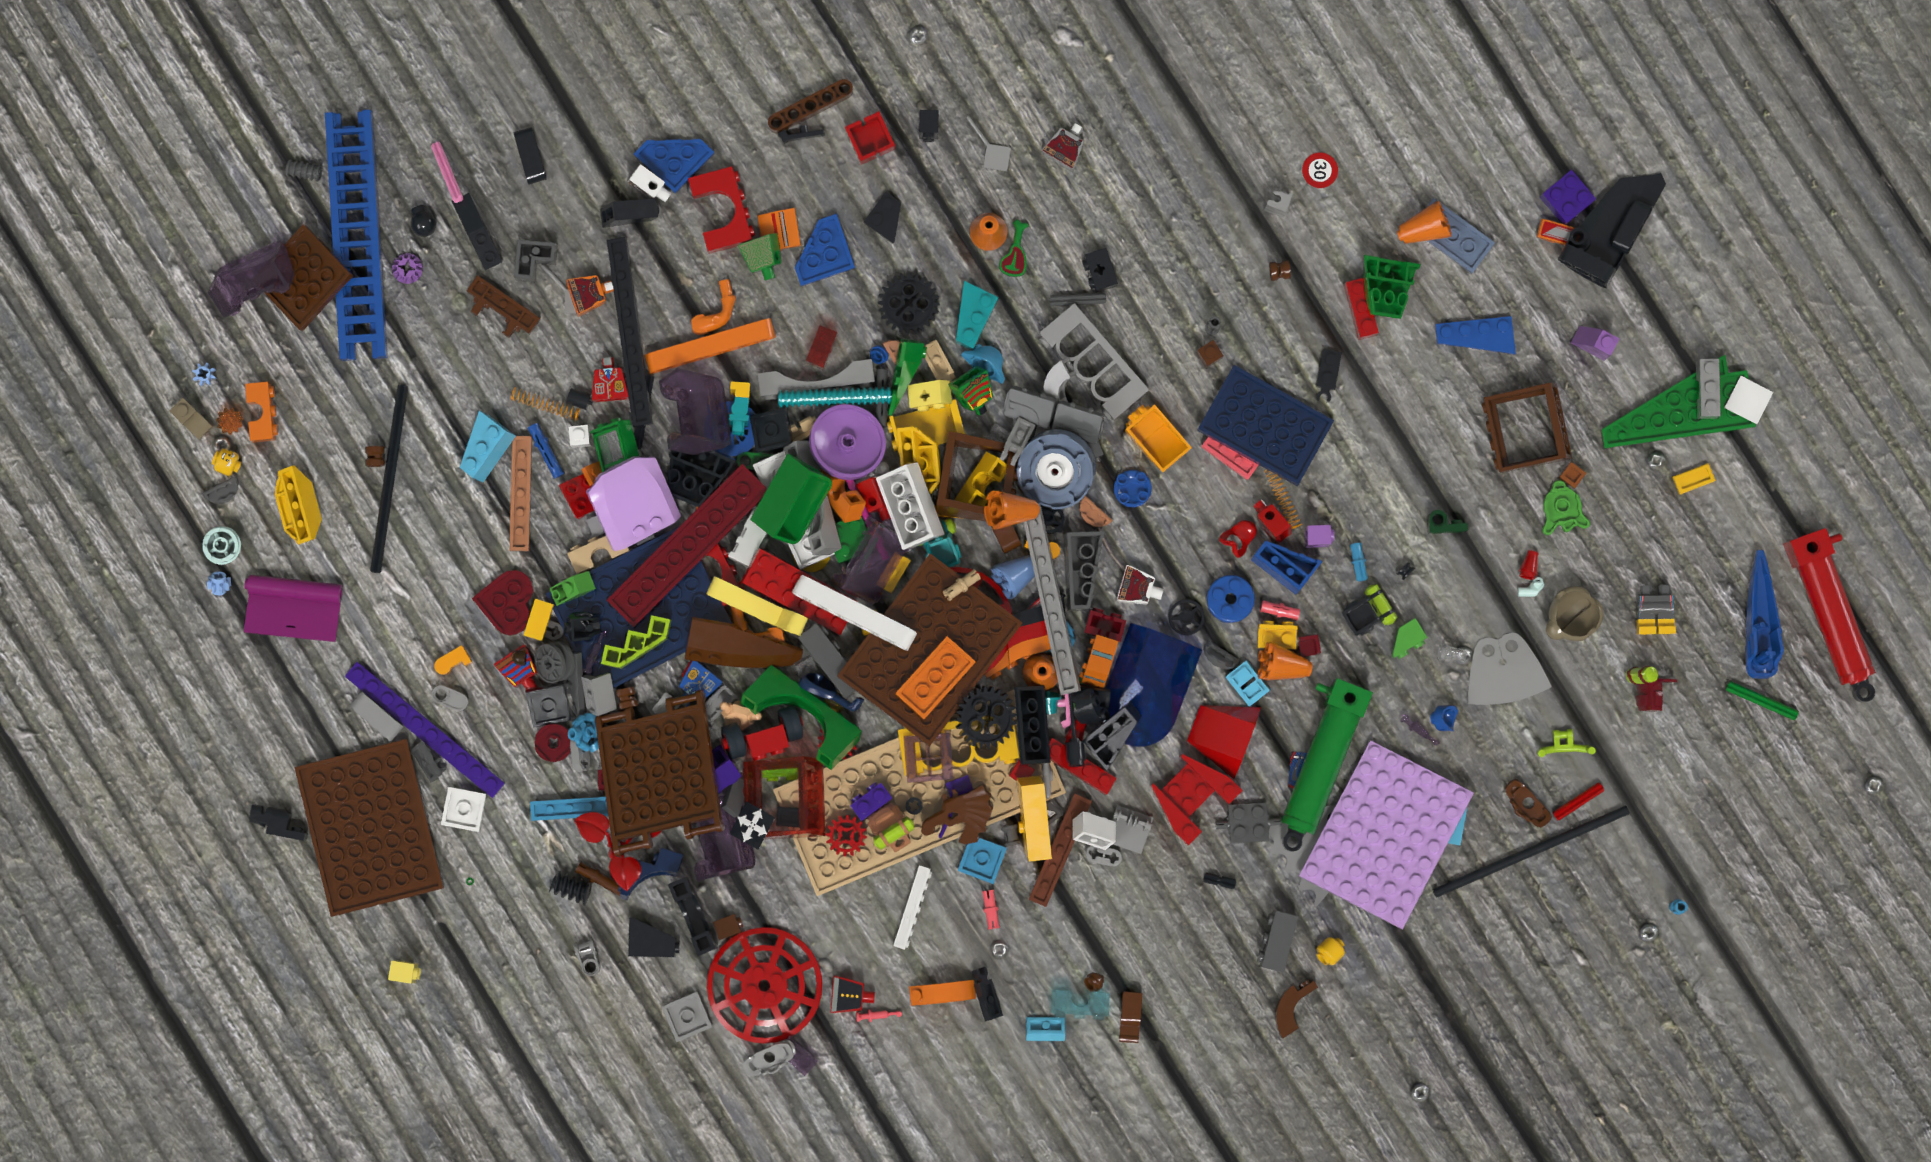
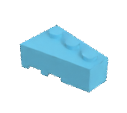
[460,410,516,482]

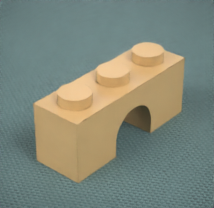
[567,536,630,574]

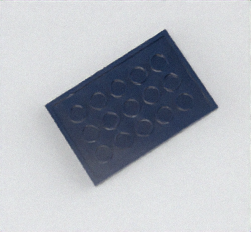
[1197,365,1334,487]

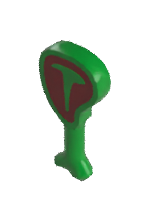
[999,219,1029,277]

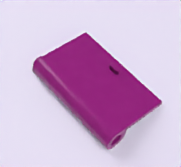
[244,575,343,642]

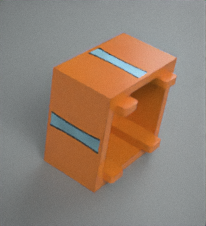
[1079,635,1119,688]

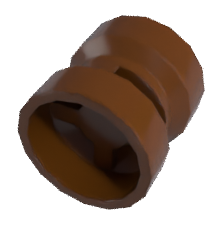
[1269,260,1291,281]
[365,446,385,467]
[616,687,639,710]

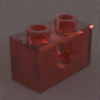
[806,325,838,370]

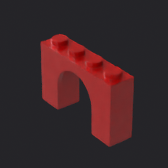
[688,166,755,254]

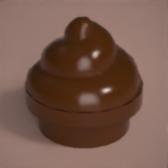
[1084,972,1104,992]

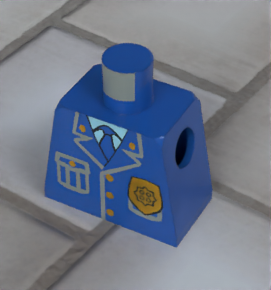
[679,661,723,707]

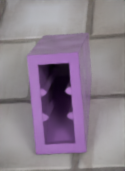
[1571,326,1620,361]

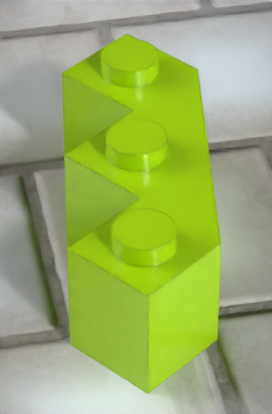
[601,615,672,669]

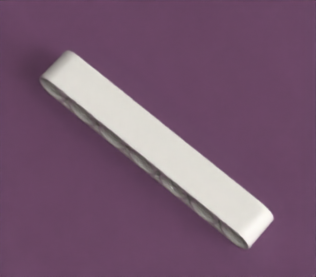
[792,575,917,651]

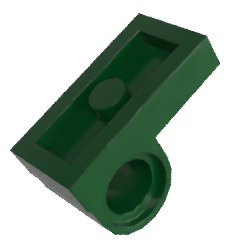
[1427,510,1468,534]

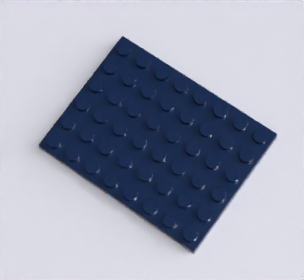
[545,526,732,689]

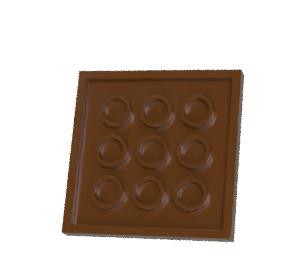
[253,224,354,332]

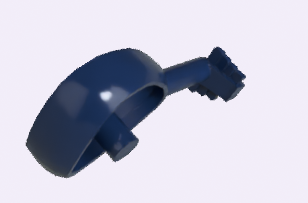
[799,672,864,711]

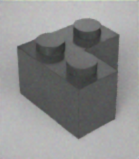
[514,240,558,282]

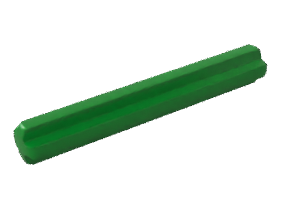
[1726,681,1799,720]

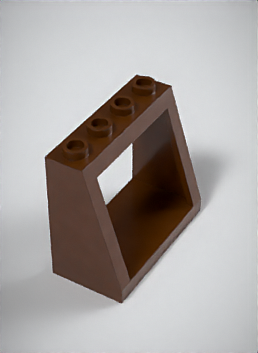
[1482,382,1573,473]
[937,431,1020,521]

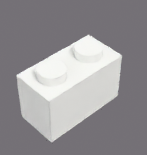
[1073,811,1116,850]

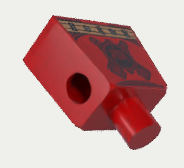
[1253,500,1292,545]

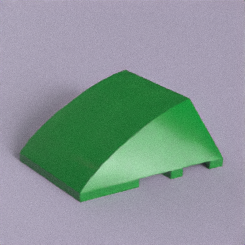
[1363,255,1421,319]

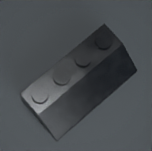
[1014,686,1051,765]

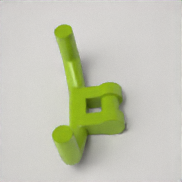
[1536,729,1596,757]

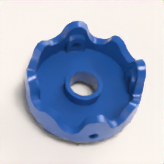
[1206,575,1255,623]

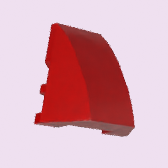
[1187,705,1261,779]

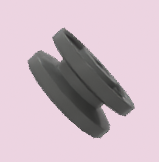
[534,641,575,684]

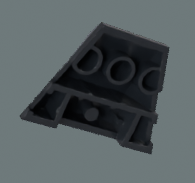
[667,434,737,507]

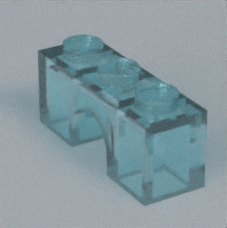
[1050,990,1110,1020]

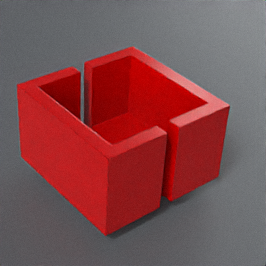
[845,111,896,165]

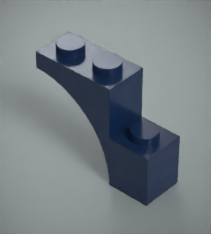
[618,848,683,901]

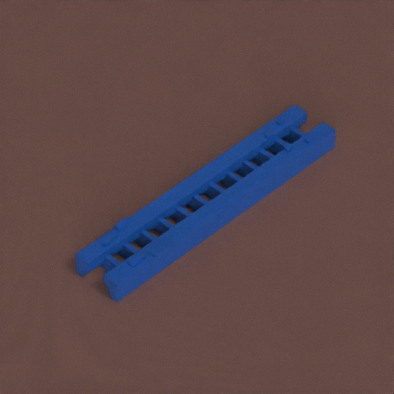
[325,110,388,361]

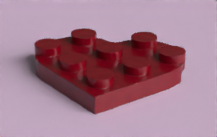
[472,570,534,636]

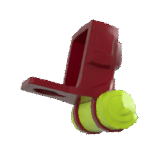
[1625,666,1677,712]

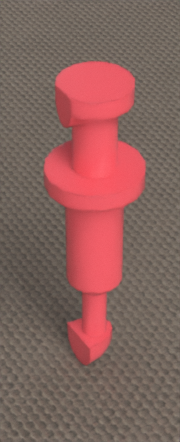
[856,1009,902,1022]

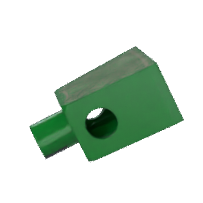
[738,233,782,281]

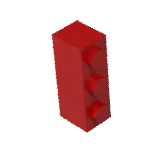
[1344,278,1379,340]

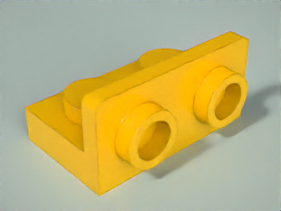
[1257,621,1298,650]

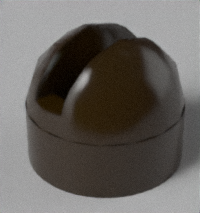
[512,650,527,666]

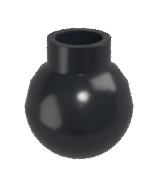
[410,205,437,237]

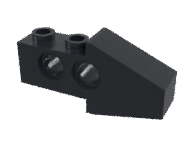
[452,193,503,270]

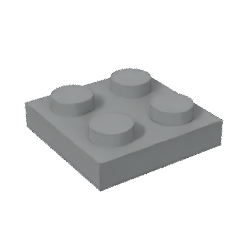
[662,991,712,1042]

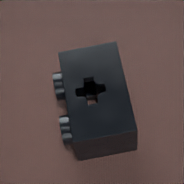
[919,110,939,142]
[1082,248,1118,293]

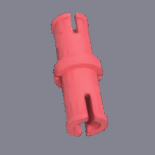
[1260,600,1300,621]
[982,890,1000,930]

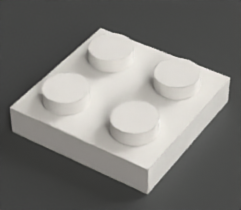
[441,787,487,832]

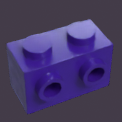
[850,782,893,821]

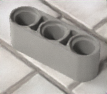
[349,691,404,741]

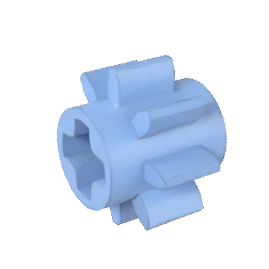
[192,363,217,386]
[207,571,231,595]

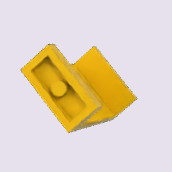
[887,399,965,455]

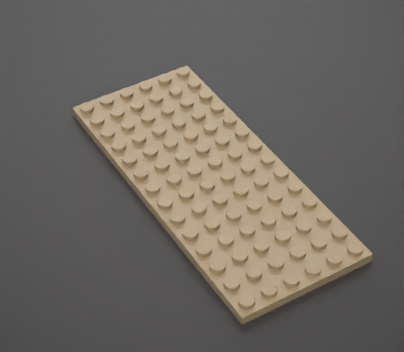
[773,686,1066,896]

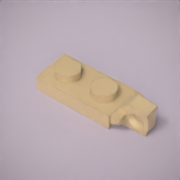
[924,340,956,392]

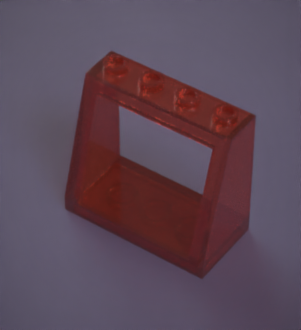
[743,756,825,840]

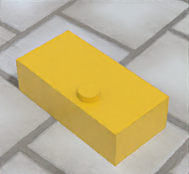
[1017,775,1052,862]

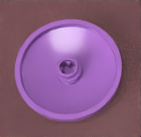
[809,404,886,480]

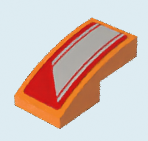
[1536,219,1580,246]

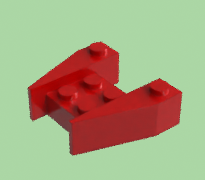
[1151,754,1243,846]

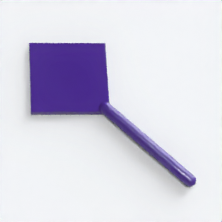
[939,775,973,838]

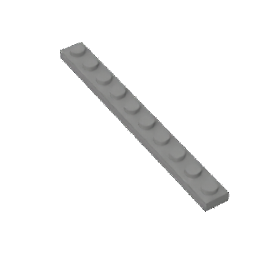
[1023,503,1081,695]

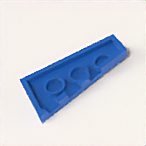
[1435,316,1516,355]

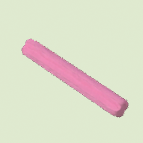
[431,142,463,203]

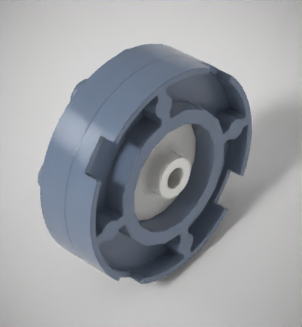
[1017,429,1096,509]

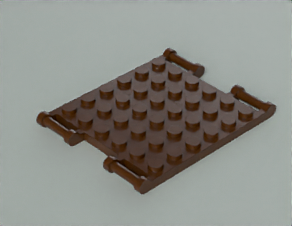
[595,689,725,856]

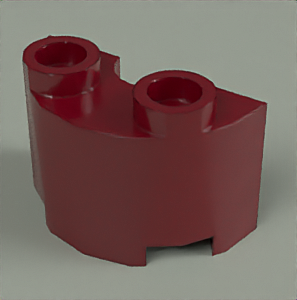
[1084,608,1127,643]

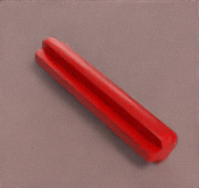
[1553,783,1604,821]

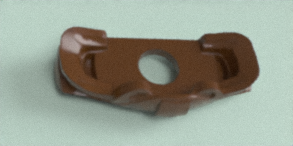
[1505,779,1552,828]

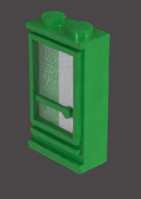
[590,417,640,472]

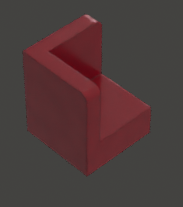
[1297,634,1321,657]

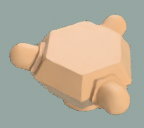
[720,701,762,731]

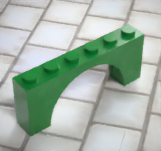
[741,665,862,770]

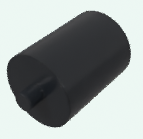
[566,388,593,410]

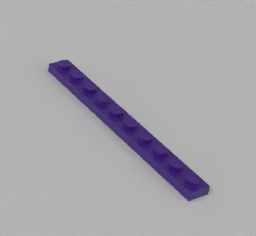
[344,662,505,798]

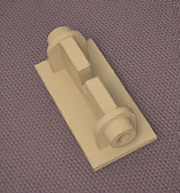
[791,416,816,442]

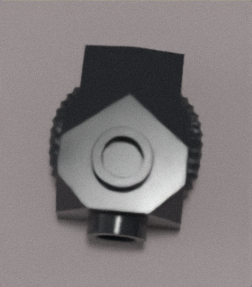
[564,612,601,642]

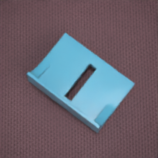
[1226,659,1271,707]

